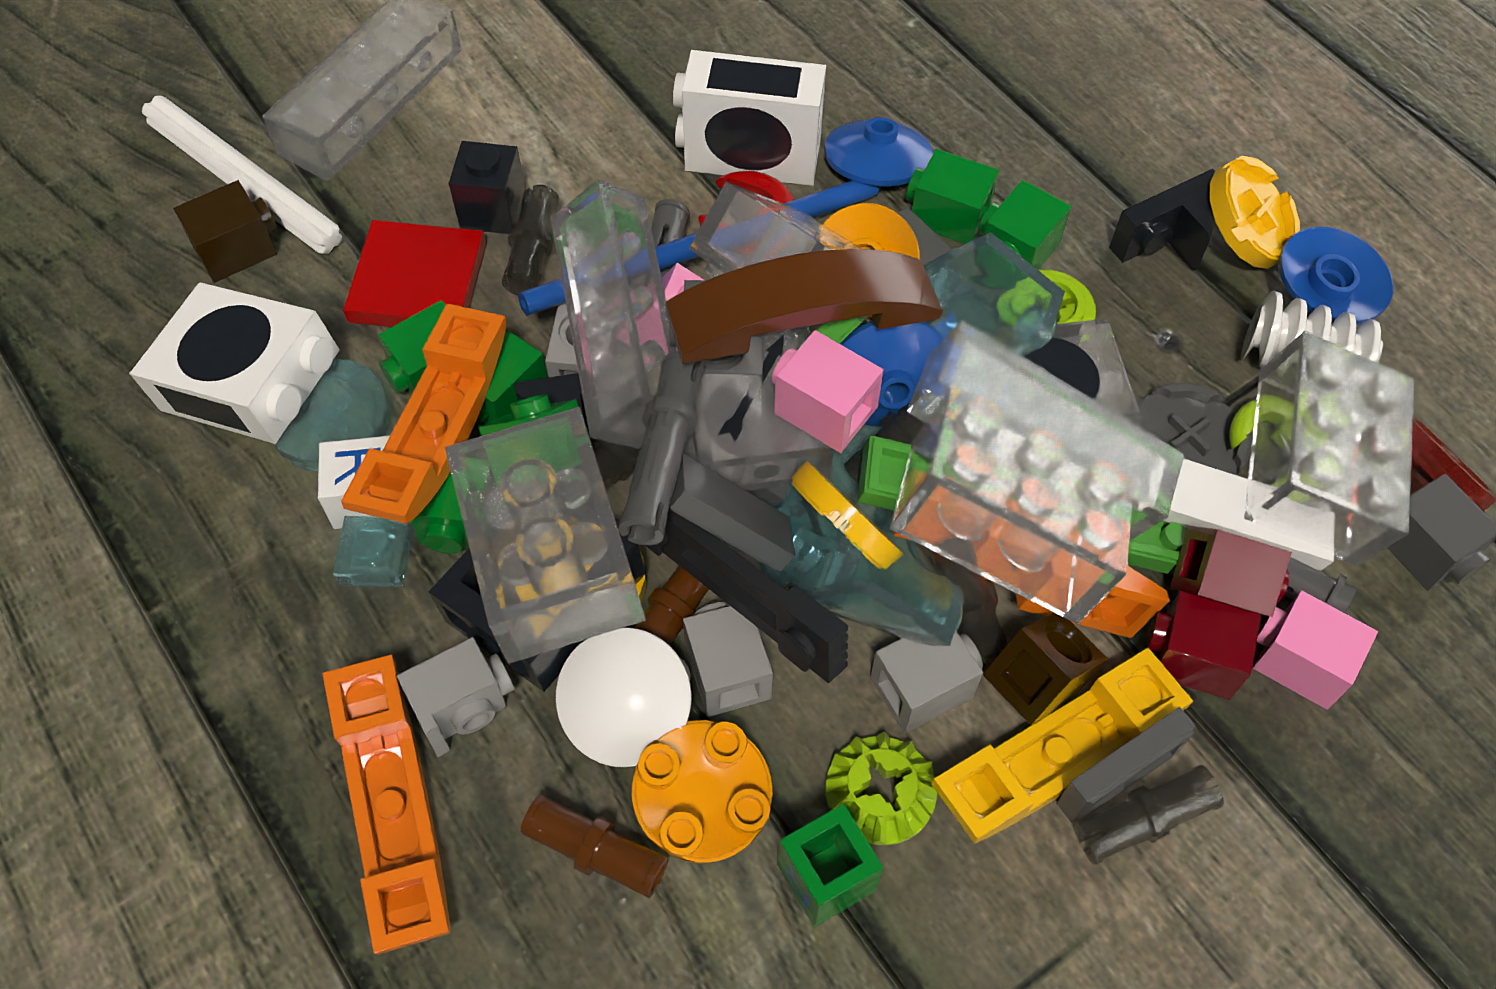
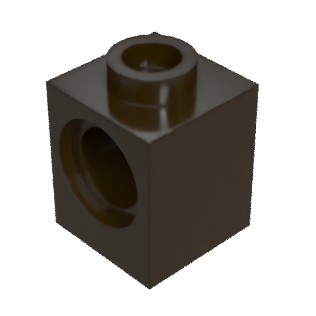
[983,610,1108,725]

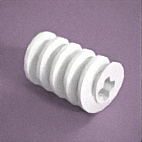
[1241,291,1383,397]

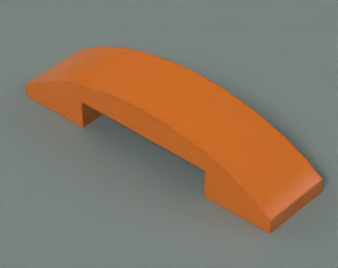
[341,304,507,524]
[322,654,451,955]

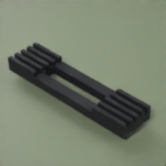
[645,507,848,684]

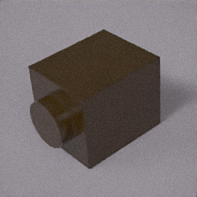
[173,180,278,283]

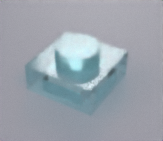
[333,516,413,587]

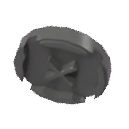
[1124,383,1252,478]

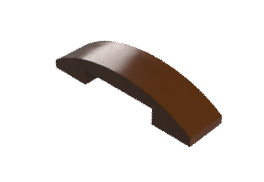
[665,249,943,364]

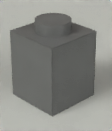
[1373,473,1496,591]

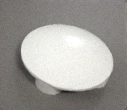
[556,628,692,767]

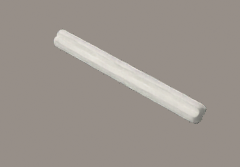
[142,96,342,254]

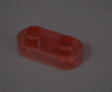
[1384,409,1496,512]

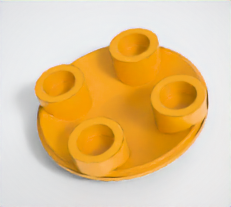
[632,720,772,863]

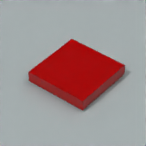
[343,220,486,327]

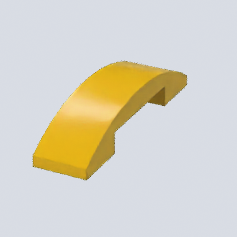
[931,647,1193,844]

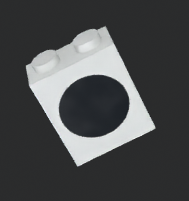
[673,50,826,186]
[129,282,340,444]

